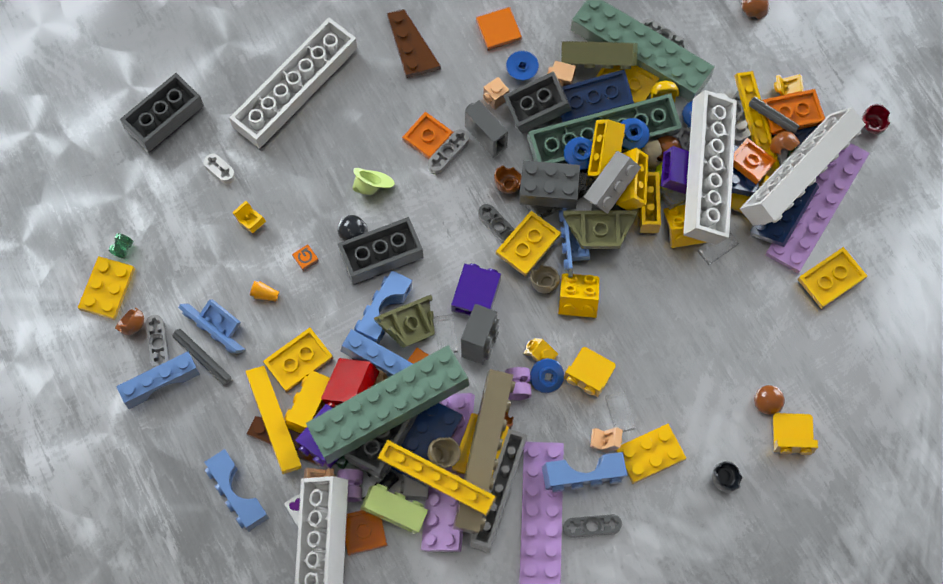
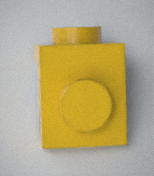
[774,74,804,96]
[233,201,266,234]
[523,338,558,362]

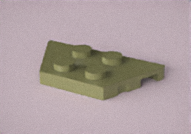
[563,211,637,249]
[374,295,435,348]

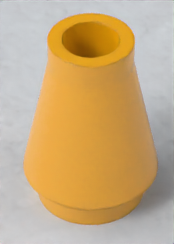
[250,281,280,302]

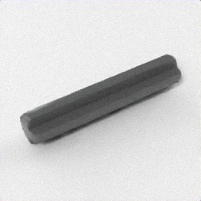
[749,97,799,134]

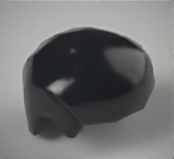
[337,215,368,241]
[712,461,743,492]

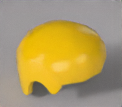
[651,80,679,103]

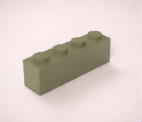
[561,41,638,69]

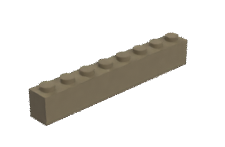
[453,369,515,535]

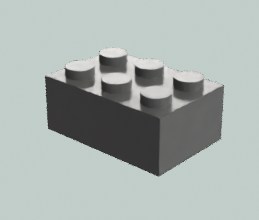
[504,71,572,133]
[519,160,580,209]
[461,304,500,365]

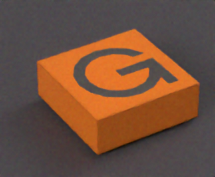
[292,244,319,271]

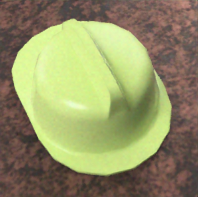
[352,168,395,195]

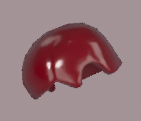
[862,104,890,134]

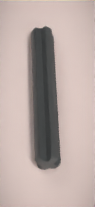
[172,329,232,385]

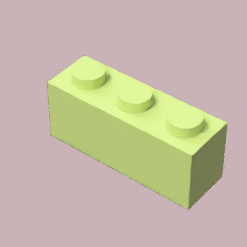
[360,484,428,534]

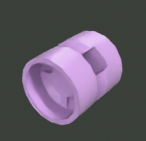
[505,367,532,401]
[337,469,363,502]

